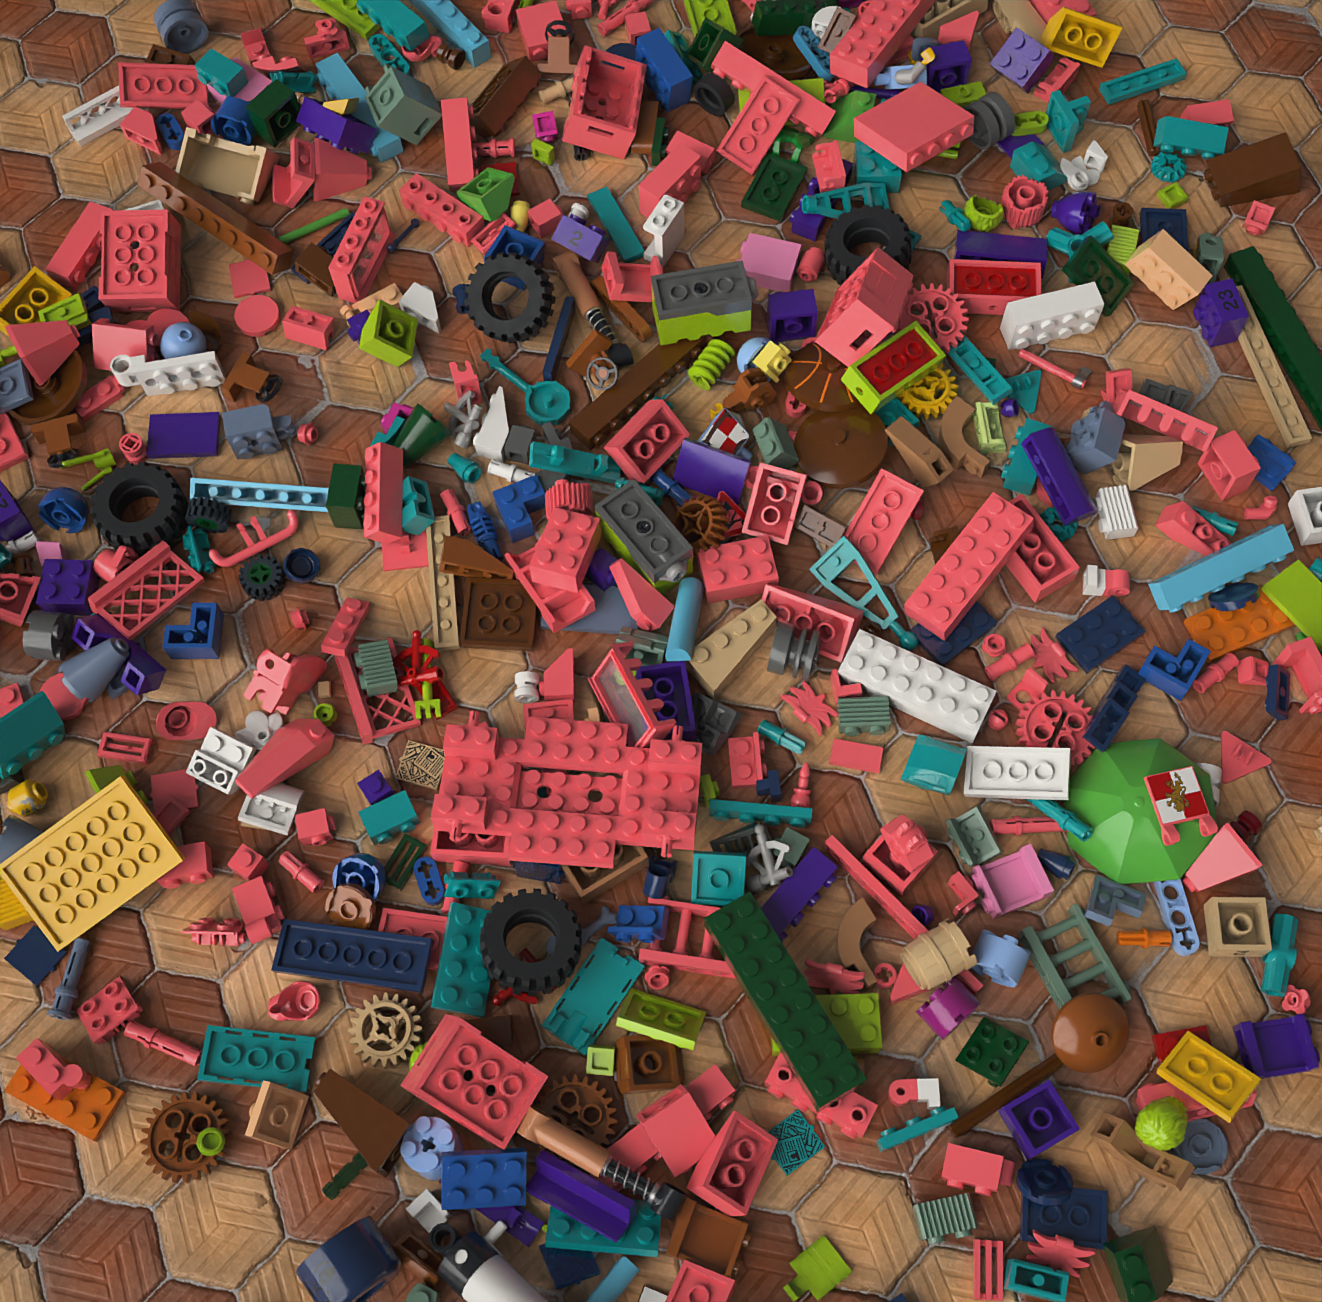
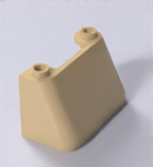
[175,127,280,206]

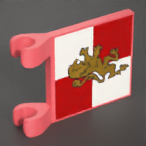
[1144,766,1218,846]

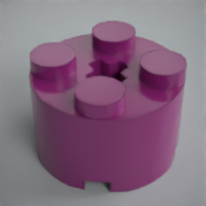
[916,976,980,1040]

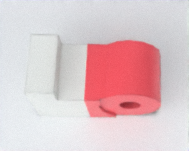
[1083,565,1130,597]
[887,1078,940,1110]

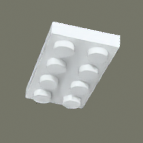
[964,746,1071,800]

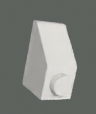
[399,282,441,334]

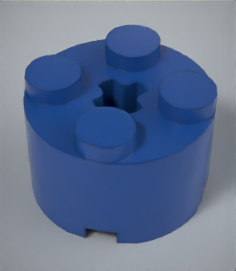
[211,96,256,145]

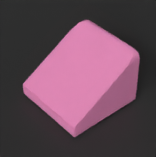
[36,541,68,567]

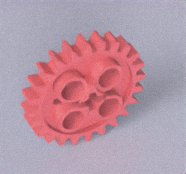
[895,283,969,354]
[1015,690,1095,769]

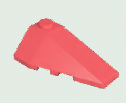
[762,583,864,663]
[235,719,335,799]

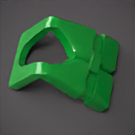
[771,126,815,164]

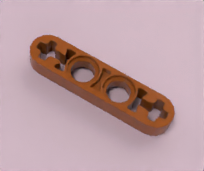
[590,275,653,342]

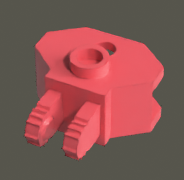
[880,814,934,873]

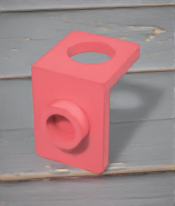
[1006,668,1048,710]

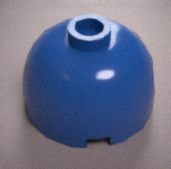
[38,487,89,534]
[332,853,386,900]

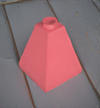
[312,138,372,202]
[5,320,81,386]
[1182,823,1262,893]

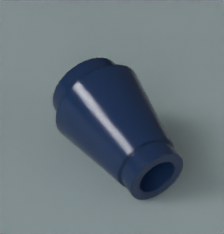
[1037,848,1076,880]

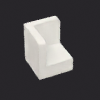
[406,1189,452,1233]

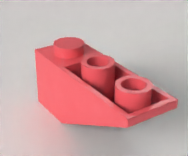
[1155,501,1232,556]

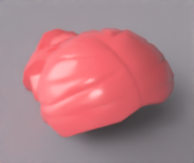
[402,33,444,62]
[268,980,321,1021]

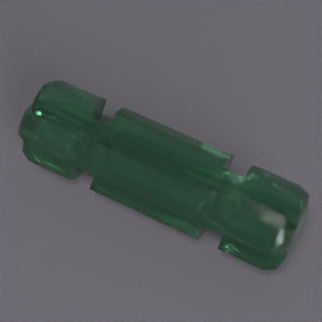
[322,1152,368,1200]

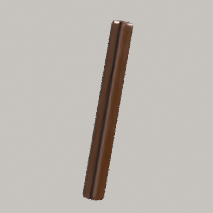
[948,1054,1064,1138]

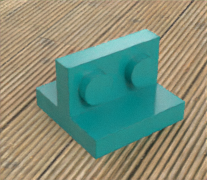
[1046,90,1091,153]
[691,850,746,906]

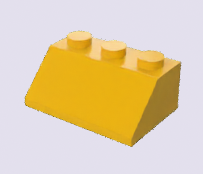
[1040,7,1123,68]
[0,266,72,336]

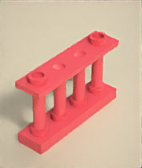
[638,896,736,979]

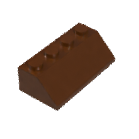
[470,56,542,138]

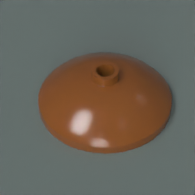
[1051,993,1129,1073]

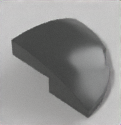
[1132,378,1193,423]
[692,691,742,756]

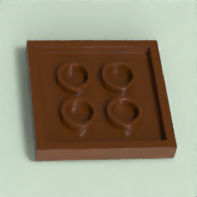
[459,577,537,651]

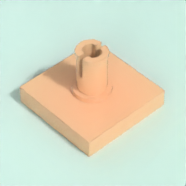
[245,1081,309,1150]

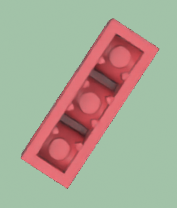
[482,0,521,33]

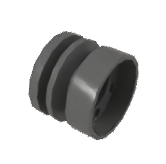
[767,621,821,681]

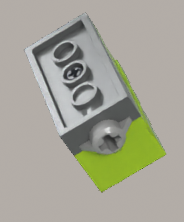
[651,260,758,346]
[595,479,693,595]

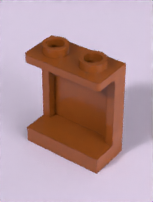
[666,1198,752,1278]

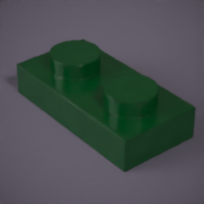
[651,117,669,166]

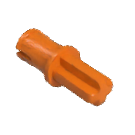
[1116,928,1172,949]

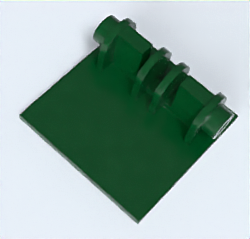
[955,1017,1029,1088]

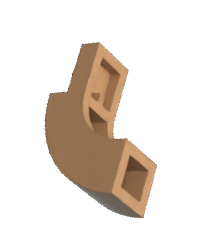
[836,897,877,991]

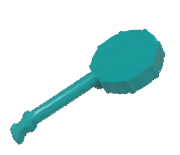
[480,348,571,426]

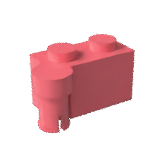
[16,1038,91,1100]

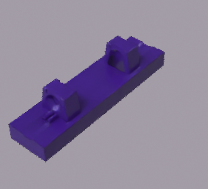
[439,1180,545,1247]

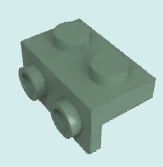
[946,806,1004,867]

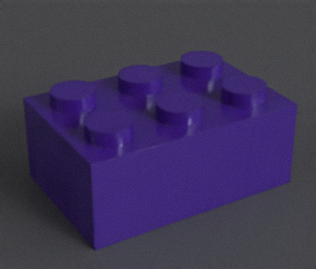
[296,96,377,155]
[636,661,696,741]

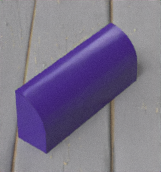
[954,230,1047,279]
[1021,427,1098,526]

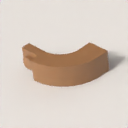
[938,396,990,478]
[1090,1112,1195,1191]

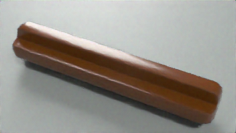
[1137,99,1161,156]

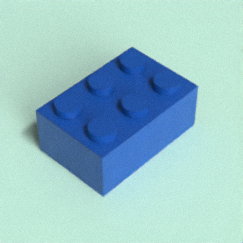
[635,28,693,112]

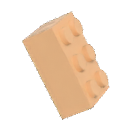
[1125,229,1213,310]

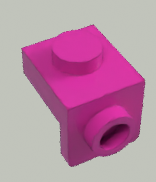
[532,111,558,144]
[381,402,413,434]

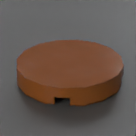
[325,883,376,930]

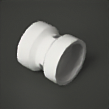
[514,671,539,703]

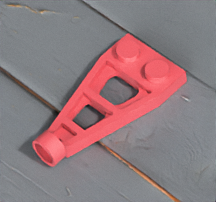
[523,699,575,797]

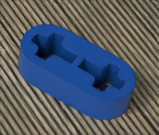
[156,113,184,150]
[413,857,445,906]

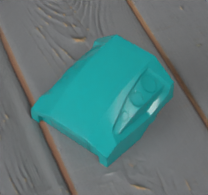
[900,734,968,796]

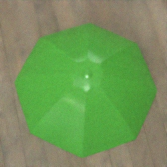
[1063,738,1218,884]

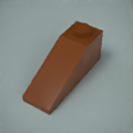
[438,536,514,580]

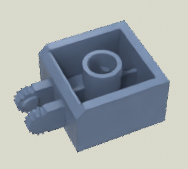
[1066,401,1126,475]
[222,404,296,460]

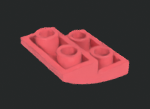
[252,54,306,75]

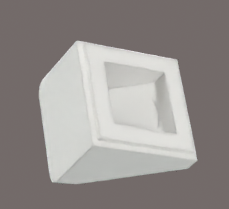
[1083,140,1108,173]

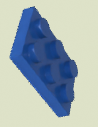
[441,1148,527,1210]

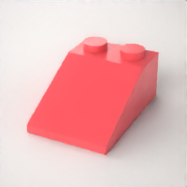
[686,1111,778,1217]

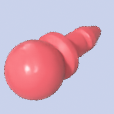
[790,763,811,808]

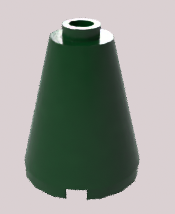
[392,404,451,468]

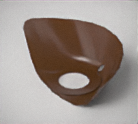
[188,310,222,354]

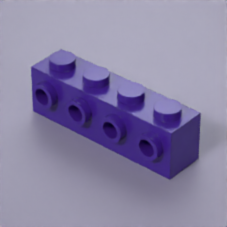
[761,847,838,943]

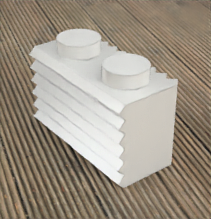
[1093,485,1138,540]

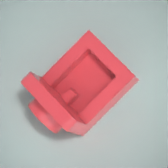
[1242,200,1275,236]
[947,871,979,916]

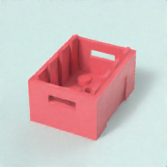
[562,45,647,160]
[98,209,181,313]
[815,247,914,367]
[400,1014,548,1150]

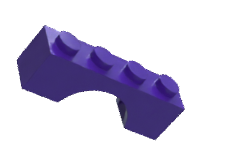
[71,614,166,695]

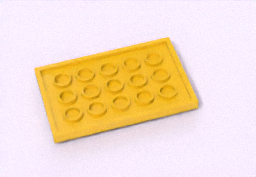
[0,775,185,952]

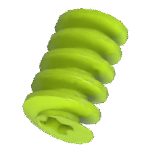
[688,339,735,390]

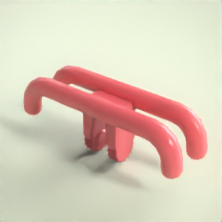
[209,509,299,567]

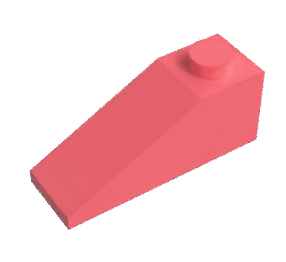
[609,558,675,632]

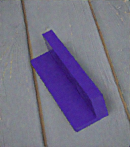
[526,1150,635,1242]

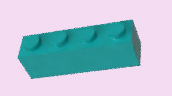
[356,0,430,51]

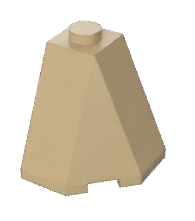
[1108,434,1183,491]

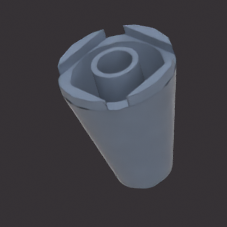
[58,637,129,703]
[0,815,44,864]

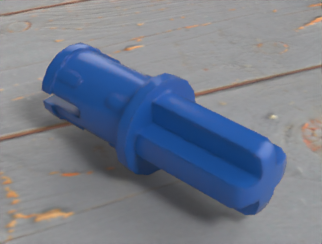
[651,469,691,506]

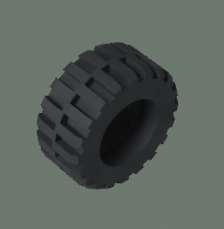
[824,205,912,285]
[464,252,556,343]
[90,462,188,557]
[480,888,582,997]

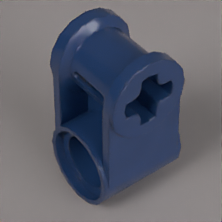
[643,854,678,899]

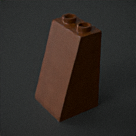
[1204,132,1301,207]
[314,1069,413,1178]

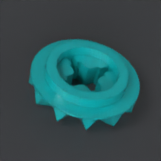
[1151,152,1187,182]
[1040,507,1078,542]

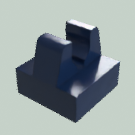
[756,770,781,803]

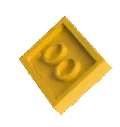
[1157,1031,1261,1123]

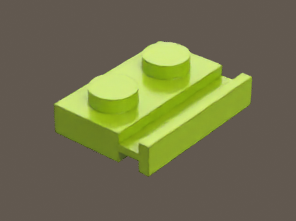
[38,293,92,330]

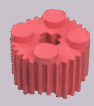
[1001,175,1048,229]
[545,479,594,520]

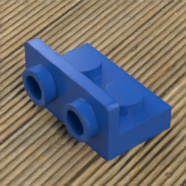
[1247,434,1296,491]
[608,905,669,943]

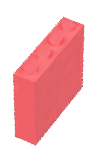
[854,82,974,172]

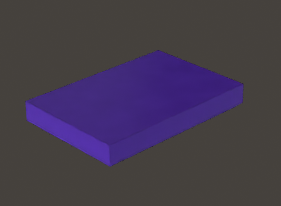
[146,412,221,459]
[672,438,752,505]

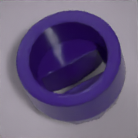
[1000,398,1019,417]
[911,904,935,926]

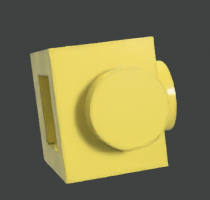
[752,341,792,383]

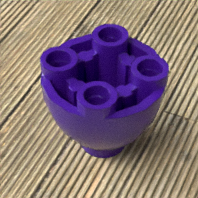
[1051,191,1101,235]

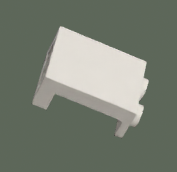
[643,194,685,267]

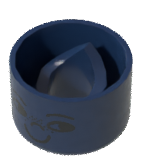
[296,1216,401,1302]

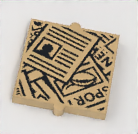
[395,740,445,790]

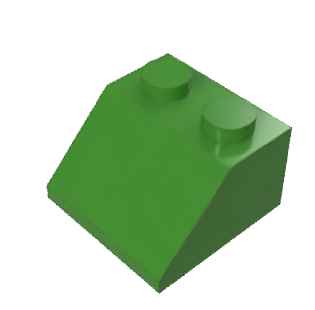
[823,90,877,143]
[456,167,515,222]

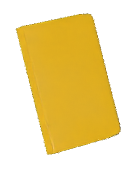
[323,97,360,115]

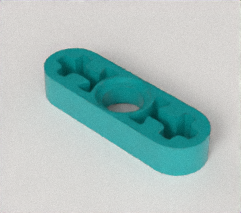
[368,34,411,76]

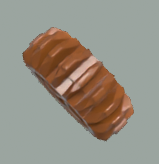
[671,494,730,559]

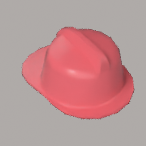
[156,701,217,740]

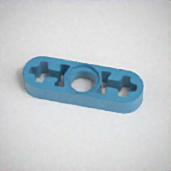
[793,26,835,81]

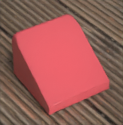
[1237,656,1269,686]

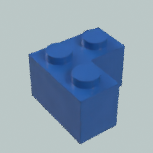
[492,475,546,543]
[163,603,224,659]
[1138,639,1211,701]

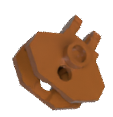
[722,367,777,414]

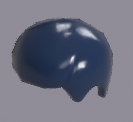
[284,548,320,584]

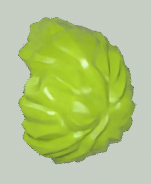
[964,194,1004,233]
[1134,1096,1188,1151]

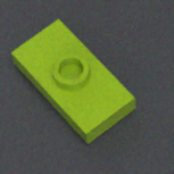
[940,81,986,108]

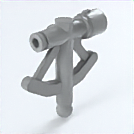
[444,390,483,449]
[746,824,793,892]

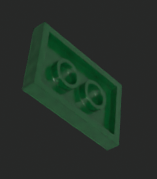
[741,153,808,222]
[1061,235,1135,317]

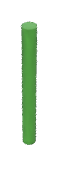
[277,208,350,244]

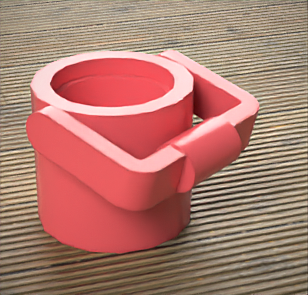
[93,545,140,582]

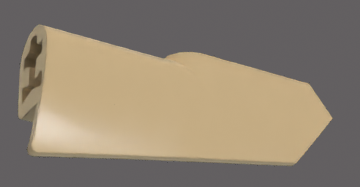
[993,0,1056,56]

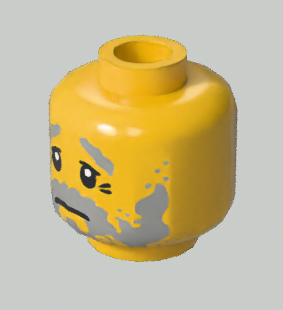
[7,780,48,817]

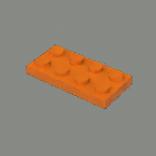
[1183,587,1295,663]
[4,1056,126,1142]

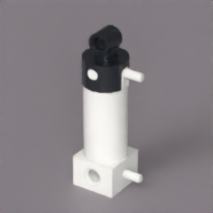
[428,1220,548,1302]

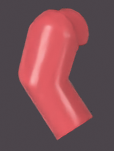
[1244,495,1278,520]

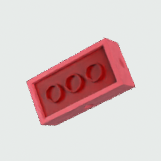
[946,259,1041,315]

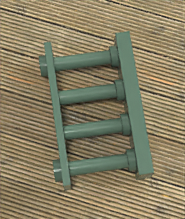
[1017,903,1132,1010]

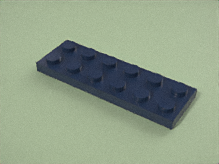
[271,919,434,993]

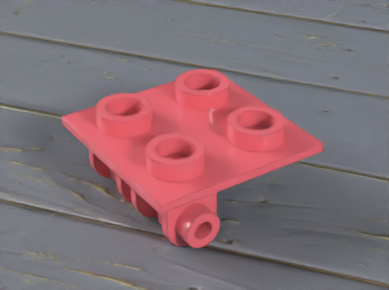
[181,918,246,946]
[76,976,143,1045]

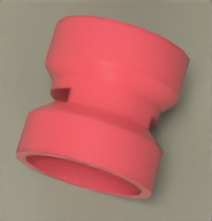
[119,433,148,464]

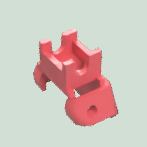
[243,648,327,715]

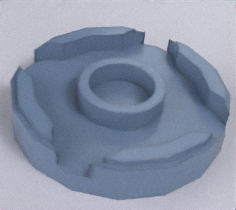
[1171,1118,1228,1175]

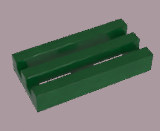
[384,834,428,891]

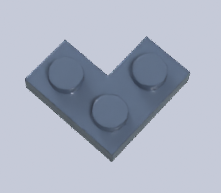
[1084,874,1146,927]

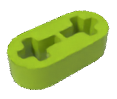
[1011,111,1049,136]

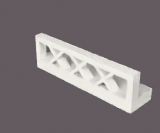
[62,85,151,147]

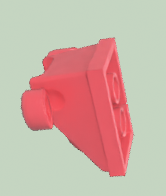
[742,462,824,545]

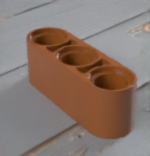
[631,99,660,155]

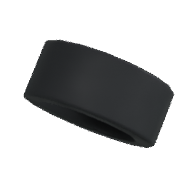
[693,73,735,116]

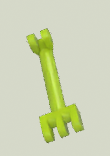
[415,639,442,719]

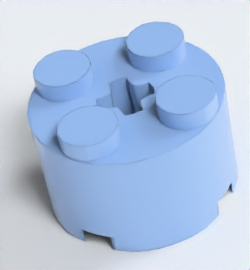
[971,929,1031,988]
[400,1116,464,1181]

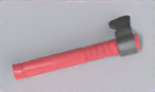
[1018,348,1093,389]

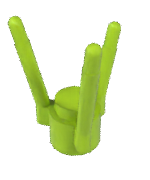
[60,448,116,491]

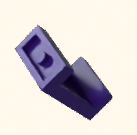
[1233,1013,1320,1079]

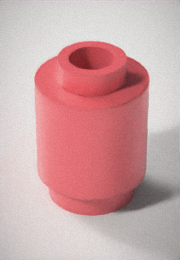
[797,247,825,282]

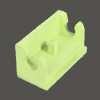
[973,402,1006,454]

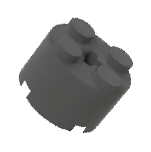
[23,610,77,661]

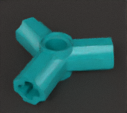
[1046,221,1114,283]

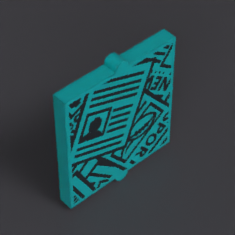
[768,1109,825,1176]

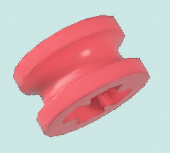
[873,963,897,989]

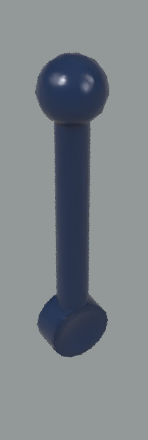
[387,218,420,252]

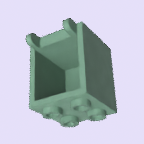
[365,63,442,145]

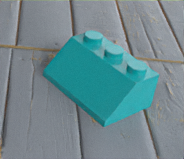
[0,691,65,779]

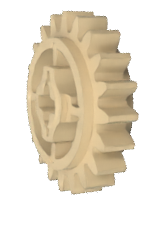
[348,992,424,1069]

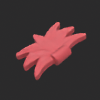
[1031,627,1078,684]
[781,681,838,736]
[804,959,865,995]
[1026,1230,1096,1278]

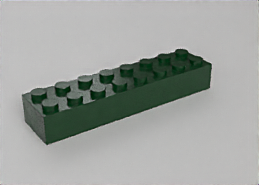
[704,892,867,1113]

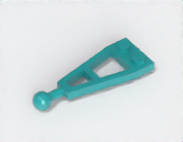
[809,536,919,651]

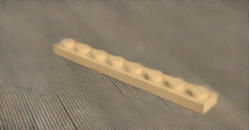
[1236,285,1312,448]

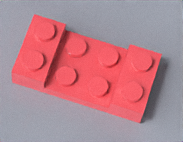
[504,535,596,633]

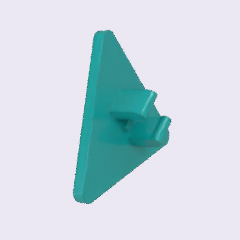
[1005,370,1042,414]

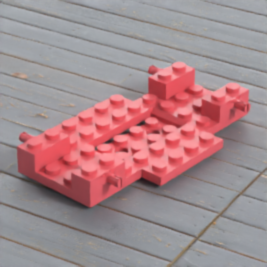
[431,711,702,868]

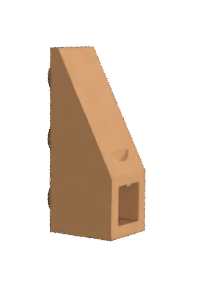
[885,416,954,488]

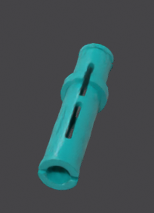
[1025,799,1093,842]

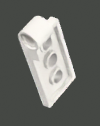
[110,351,226,396]

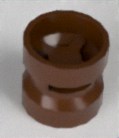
[436,41,466,70]

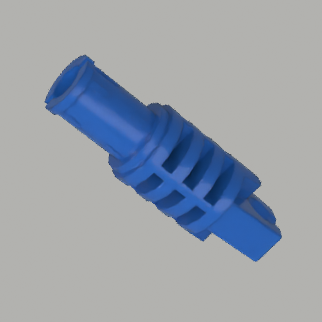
[467,502,504,561]

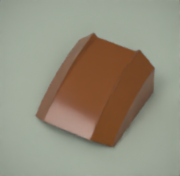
[615,1035,685,1095]

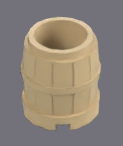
[900,918,977,990]

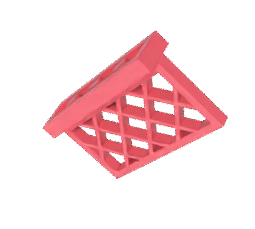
[88,540,205,641]
[335,637,421,745]

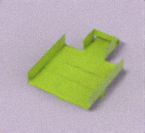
[783,1234,852,1302]

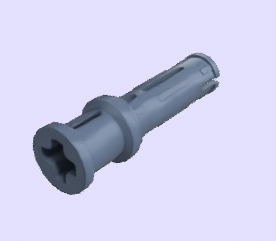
[47,938,92,1021]

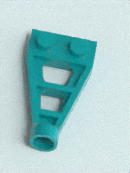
[802,183,889,219]

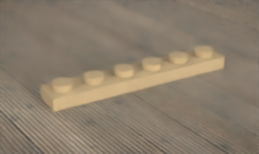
[426,515,460,651]

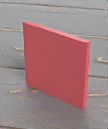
[382,529,429,571]

